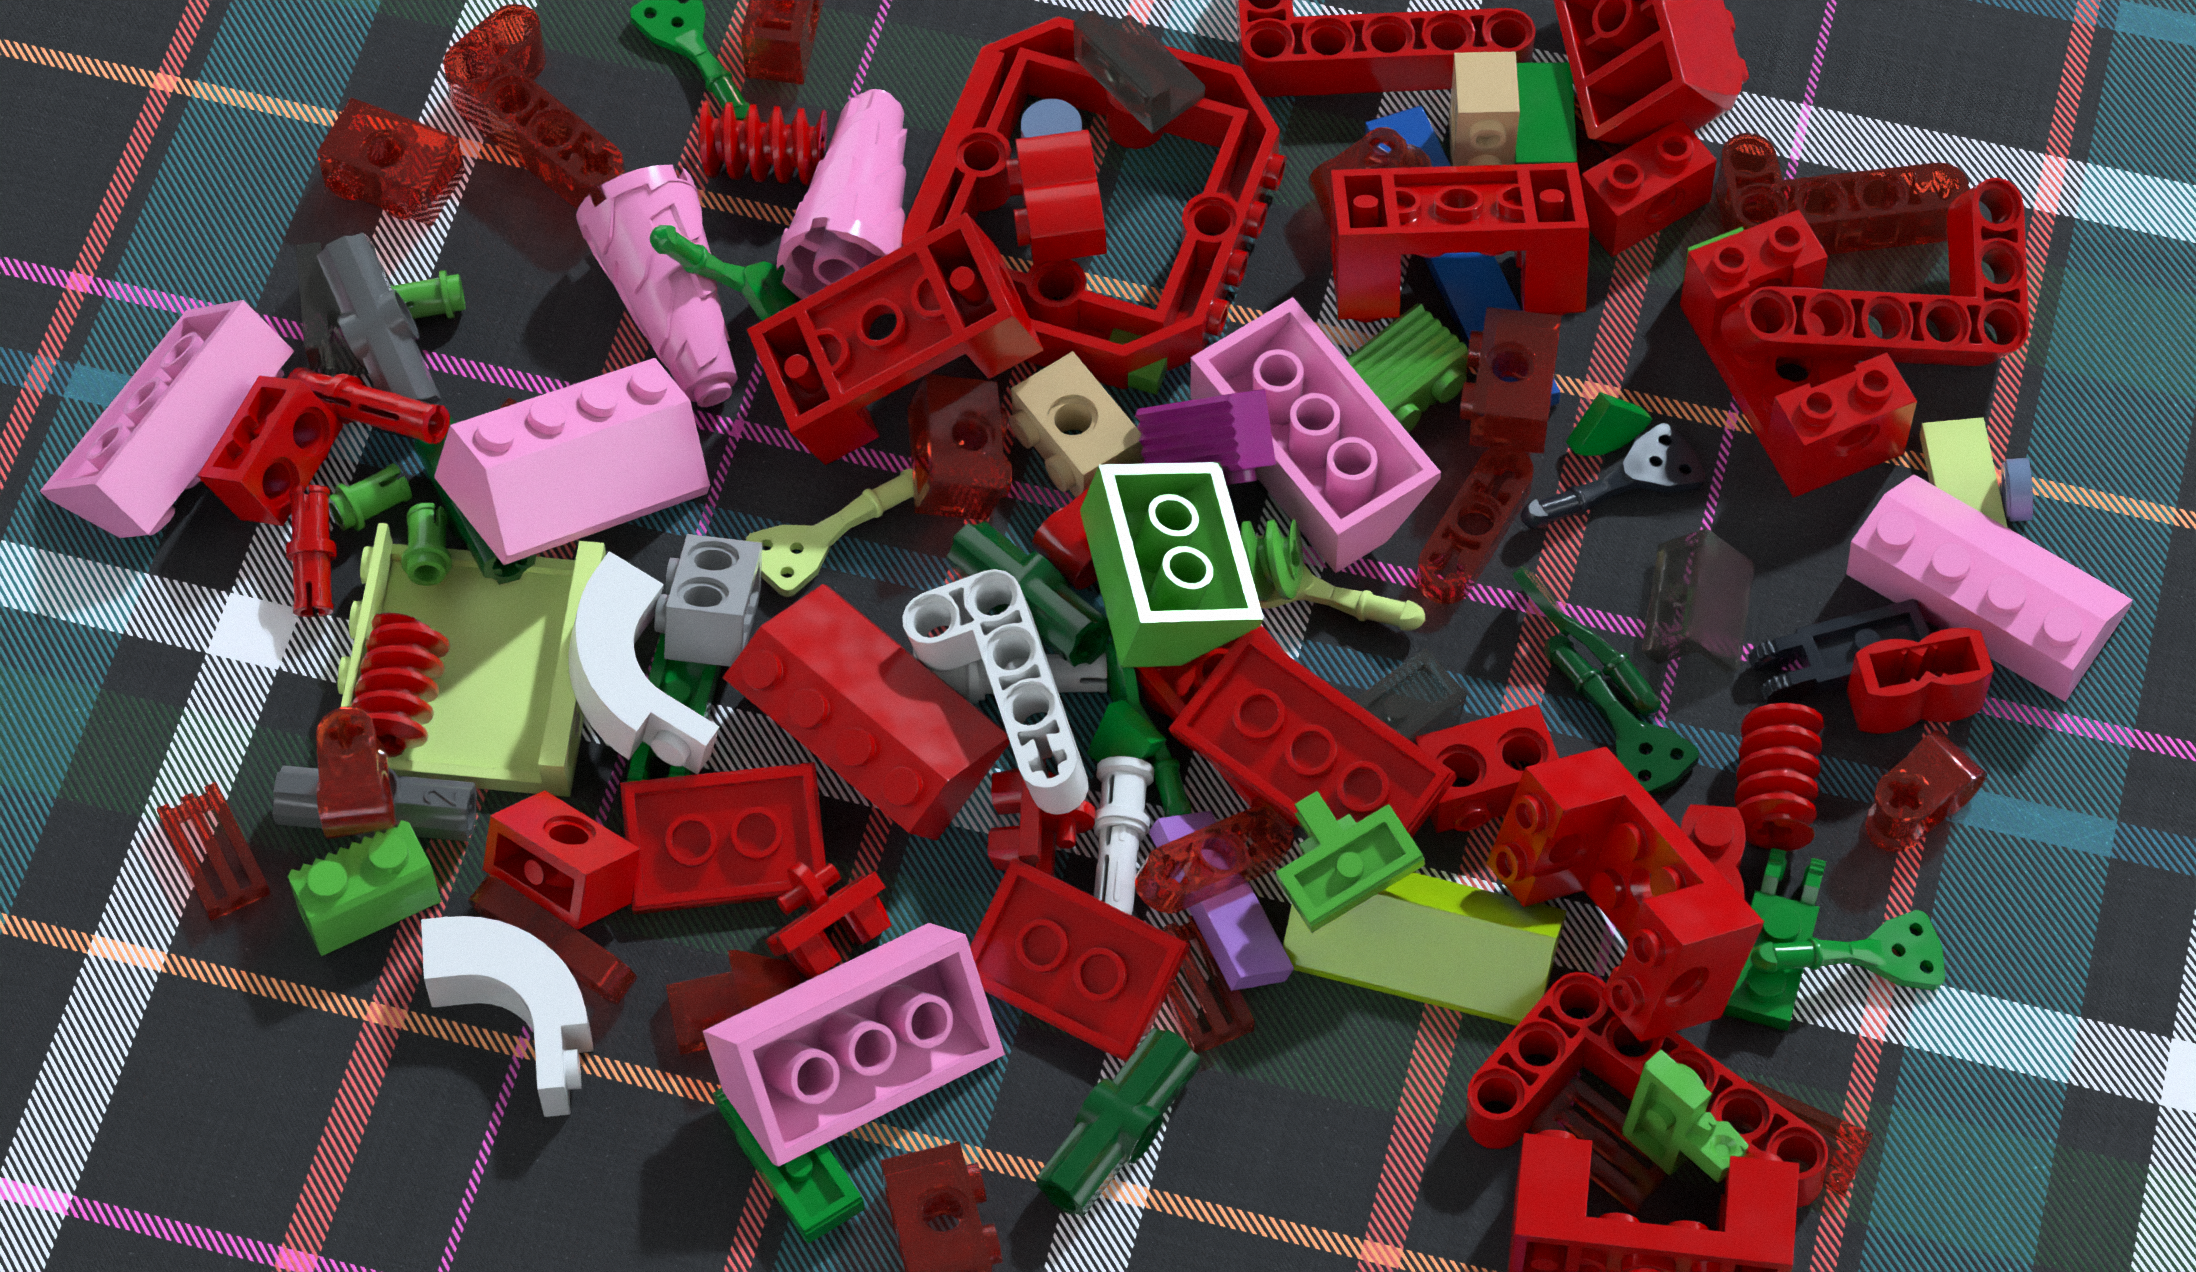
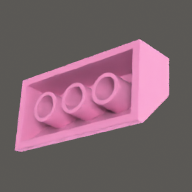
[1190,297,1441,573]
[40,300,294,538]
[434,358,710,565]
[1846,474,2133,702]
[703,923,1005,1167]

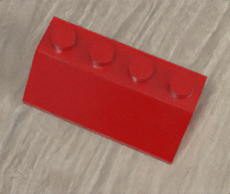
[722,584,1010,841]

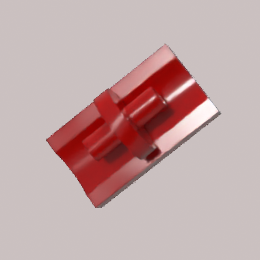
[987,758,1095,877]
[765,861,892,979]

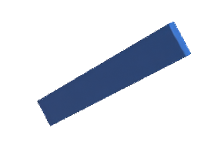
[1365,105,1560,422]

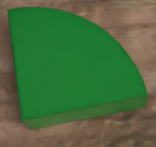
[1566,392,1652,456]
[1087,700,1167,762]

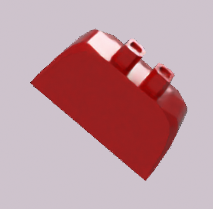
[1553,0,1749,145]

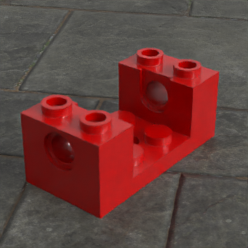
[1330,162,1589,323]
[1680,209,1917,498]
[747,212,1044,465]
[1486,747,1764,1042]
[1508,1130,1800,1272]

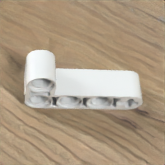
[902,569,1089,815]

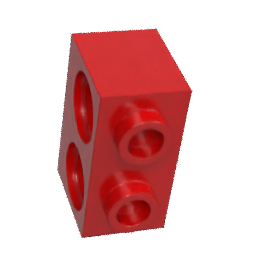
[197,375,344,526]
[1414,704,1559,833]

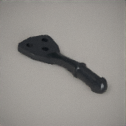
[1521,423,1705,530]

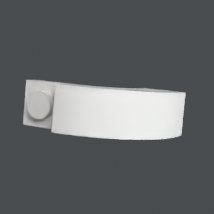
[568,551,719,774]
[421,916,594,1117]

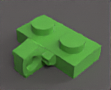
[1276,791,1425,933]
[1622,1049,1749,1183]

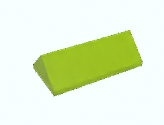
[1283,872,1567,1026]

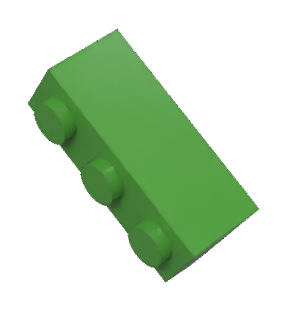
[1080,462,1264,668]

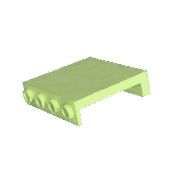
[326,523,606,797]

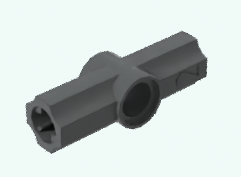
[316,233,442,405]
[273,763,477,842]

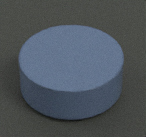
[1021,99,1082,138]
[2001,458,2033,522]

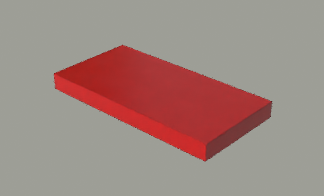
[1169,631,1457,838]

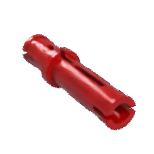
[287,367,450,444]

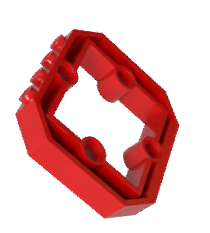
[901,16,1287,389]

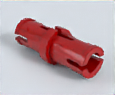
[286,485,337,617]

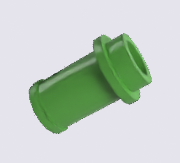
[391,270,466,319]
[329,463,412,531]
[401,503,452,586]

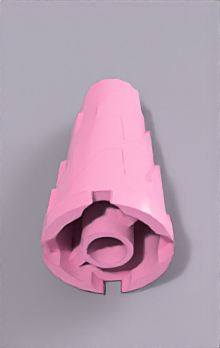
[776,89,907,299]
[576,165,738,407]

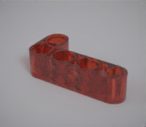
[443,4,625,210]
[1716,133,1969,255]

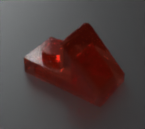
[666,950,801,1055]

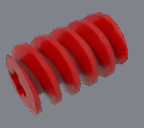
[698,100,828,186]
[344,612,450,758]
[1734,703,1824,852]

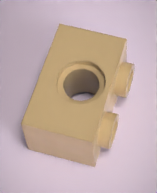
[1448,52,1520,166]
[1009,351,1145,497]

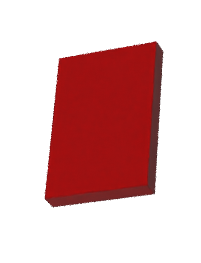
[620,762,829,915]
[970,858,1191,1062]

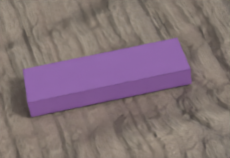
[1149,811,1294,991]

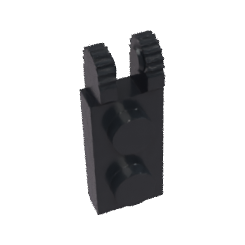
[1747,599,1930,704]

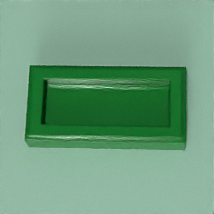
[1515,62,1577,164]

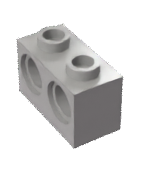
[654,534,763,667]

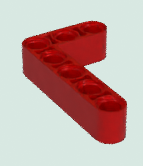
[1235,0,1536,97]
[1720,177,2029,366]
[1466,972,1828,1208]

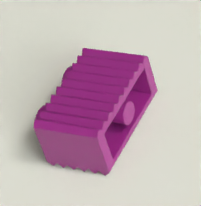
[1135,389,1276,485]

